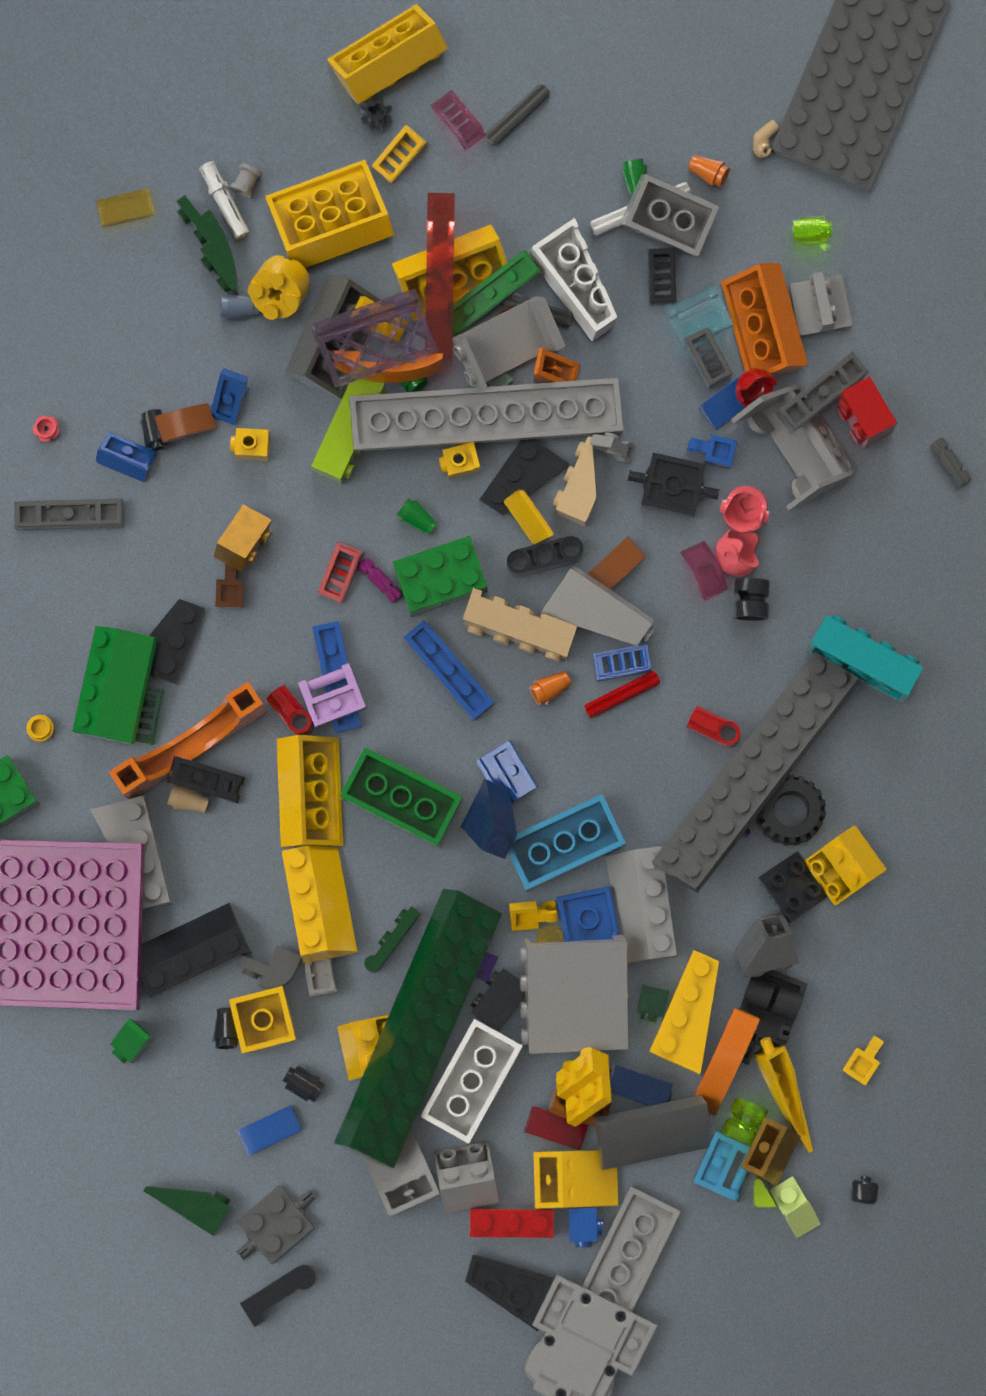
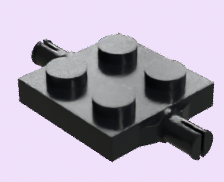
[627,453,720,518]

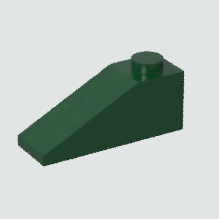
[143,1186,233,1236]

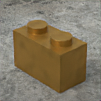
[213,504,272,573]
[741,1117,801,1186]

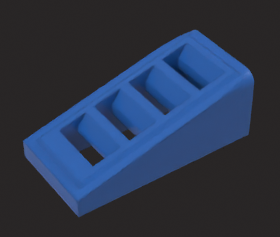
[593,644,651,681]

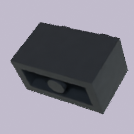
[470,968,525,1032]

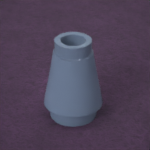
[220,293,259,320]

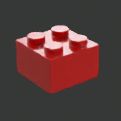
[836,376,897,449]

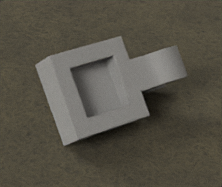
[590,432,636,463]

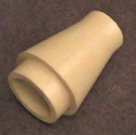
[167,785,209,813]

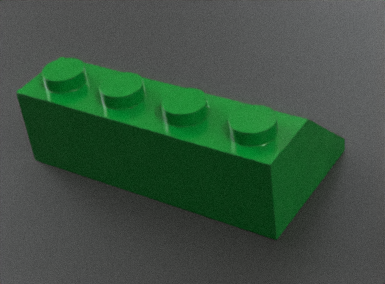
[72,626,158,745]

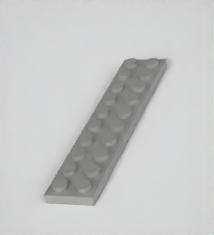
[349,378,623,452]

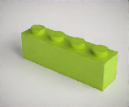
[311,376,389,484]

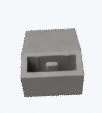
[364,1128,441,1217]

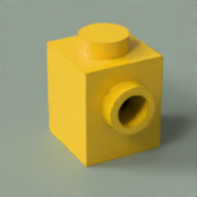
[230,428,271,461]

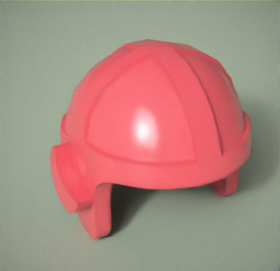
[720,486,770,533]
[715,529,760,577]

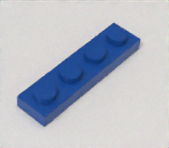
[403,620,494,721]
[312,621,362,734]

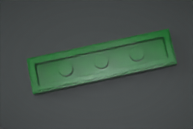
[440,250,542,337]

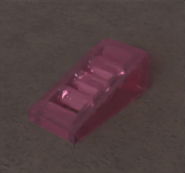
[431,90,486,150]

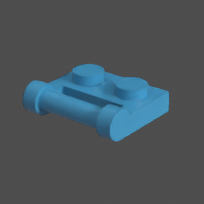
[693,1131,750,1203]

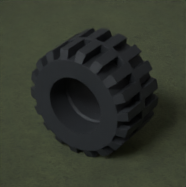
[757,775,826,846]

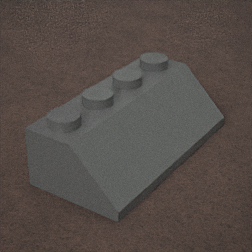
[285,275,385,399]

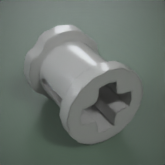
[229,163,262,198]

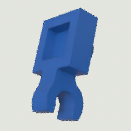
[687,434,737,468]

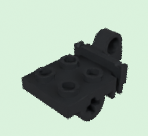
[739,970,808,1065]

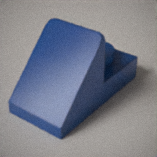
[211,368,249,425]

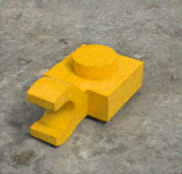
[509,901,558,931]
[842,1036,884,1086]

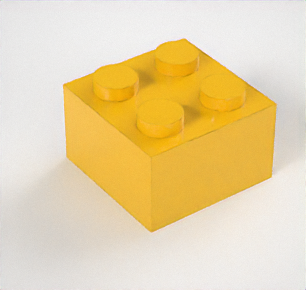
[229,986,298,1055]

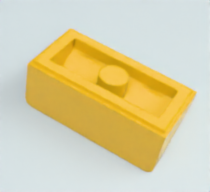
[504,490,554,544]

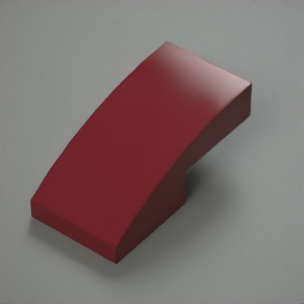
[524,1106,588,1151]

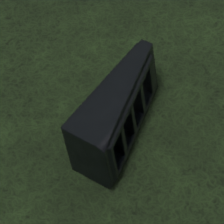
[647,248,677,303]

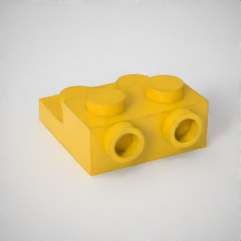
[556,1048,612,1127]

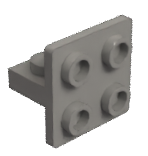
[789,271,852,336]

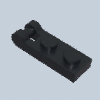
[166,756,245,804]

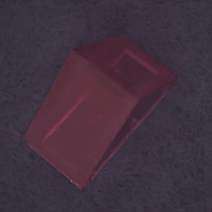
[680,541,728,601]

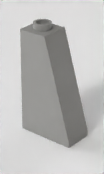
[541,564,654,646]

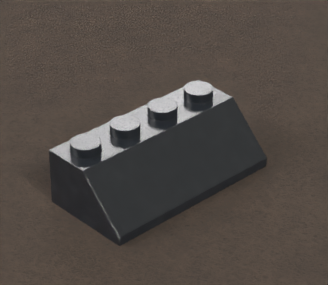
[141,903,252,999]

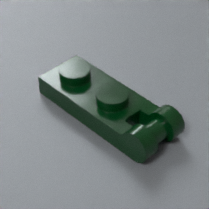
[364,906,421,973]

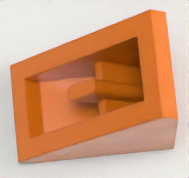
[534,348,580,383]

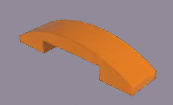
[334,351,443,383]
[694,1008,760,1115]

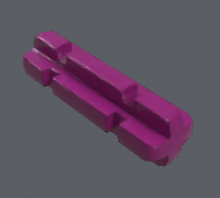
[358,557,403,603]

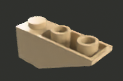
[553,436,596,527]

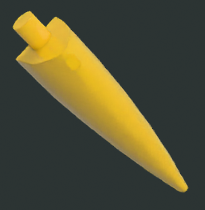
[754,1037,813,1153]

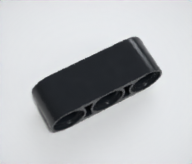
[507,536,584,578]

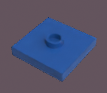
[556,886,620,942]

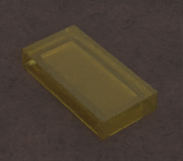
[96,188,155,228]

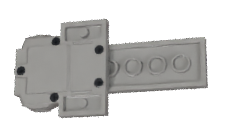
[524,1187,681,1396]

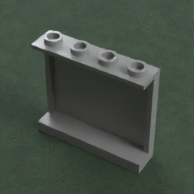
[519,935,628,1054]

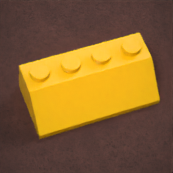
[327,4,448,104]
[392,224,507,322]
[277,735,344,848]
[282,845,358,964]

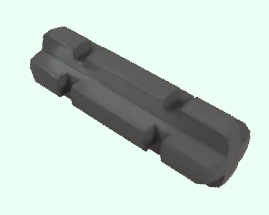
[931,438,971,487]

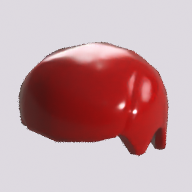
[735,368,778,407]

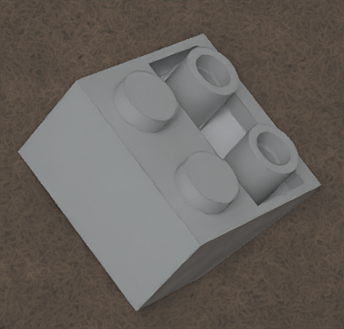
[434,1141,500,1213]

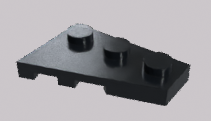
[465,1255,553,1332]

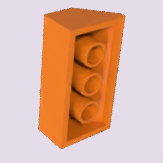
[721,263,808,378]

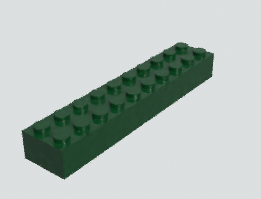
[334,889,502,1169]

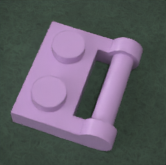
[298,663,366,728]

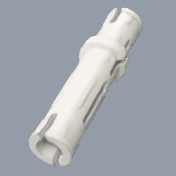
[199,161,250,240]

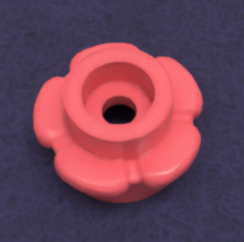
[33,416,60,442]

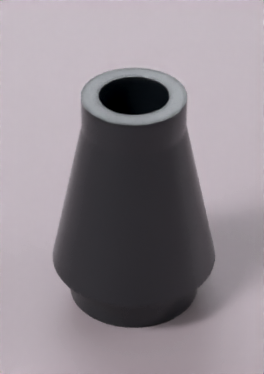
[212,1008,239,1050]

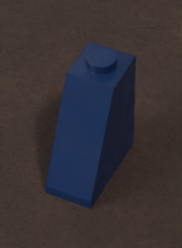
[461,779,517,859]
[609,1063,673,1106]

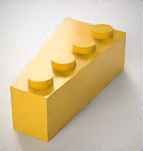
[649,950,719,1075]

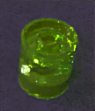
[721,1097,769,1146]

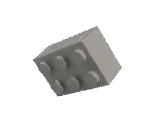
[620,174,720,257]

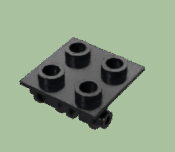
[758,851,828,923]

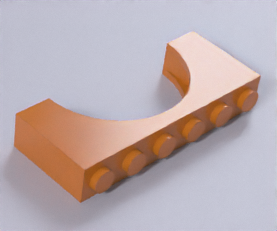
[109,681,268,799]

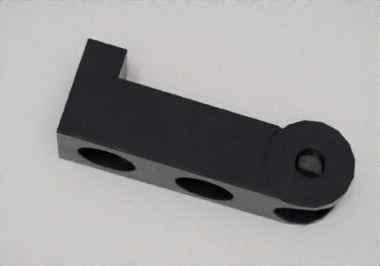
[240,1265,316,1327]

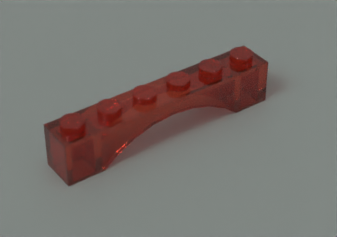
[425,193,456,358]

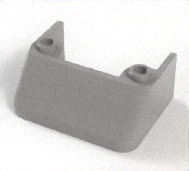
[731,384,855,510]

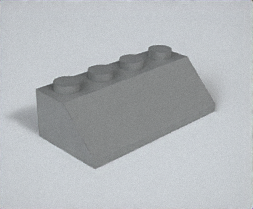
[606,846,677,964]

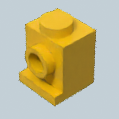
[439,442,480,479]

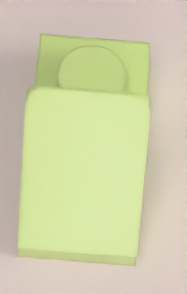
[769,1176,821,1238]

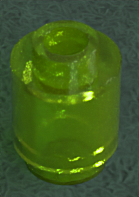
[793,216,832,244]

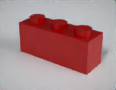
[470,1209,554,1238]

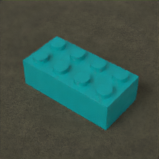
[807,615,924,703]

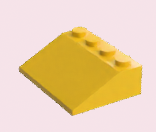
[265,160,394,268]

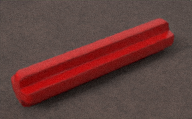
[584,671,660,718]

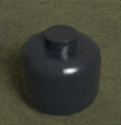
[849,1176,879,1205]

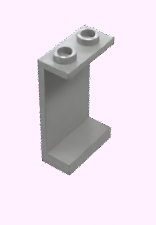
[452,296,566,389]

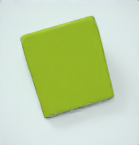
[753,1179,776,1207]

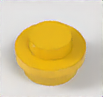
[26,715,54,742]

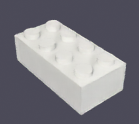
[420,1019,523,1144]

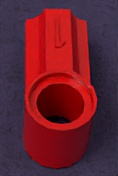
[266,685,314,736]
[686,706,741,748]

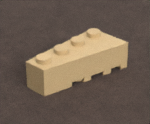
[463,588,577,662]

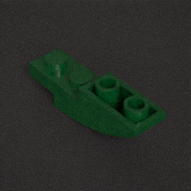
[176,195,239,295]

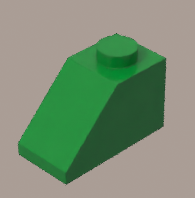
[110,1018,155,1063]

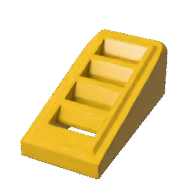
[372,125,428,183]

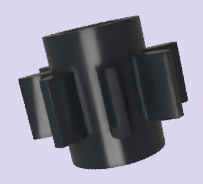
[360,97,392,132]

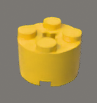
[248,255,310,320]

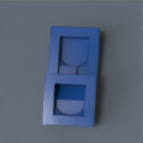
[237,1105,302,1156]

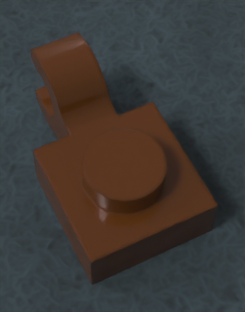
[215,564,244,608]

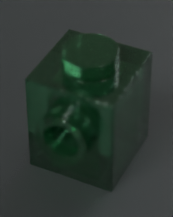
[636,985,669,1023]

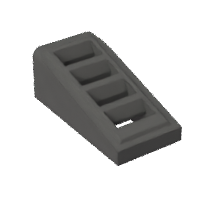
[684,326,733,388]

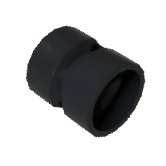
[733,578,770,621]

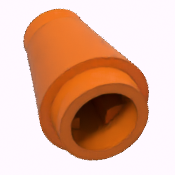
[688,155,730,187]
[529,671,572,706]

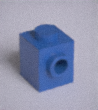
[569,1207,603,1247]

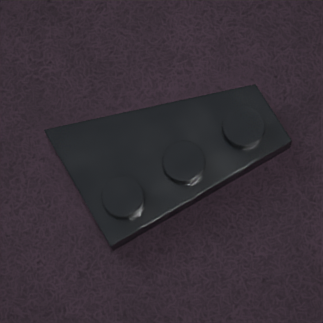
[479,439,570,516]
[149,599,205,685]

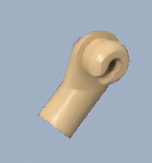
[753,120,780,158]

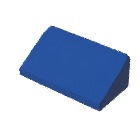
[700,374,746,430]
[96,432,158,482]

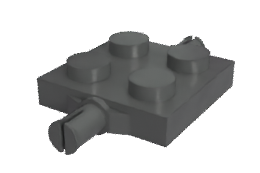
[236,1185,316,1265]

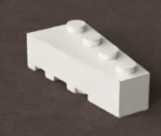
[529,218,617,342]

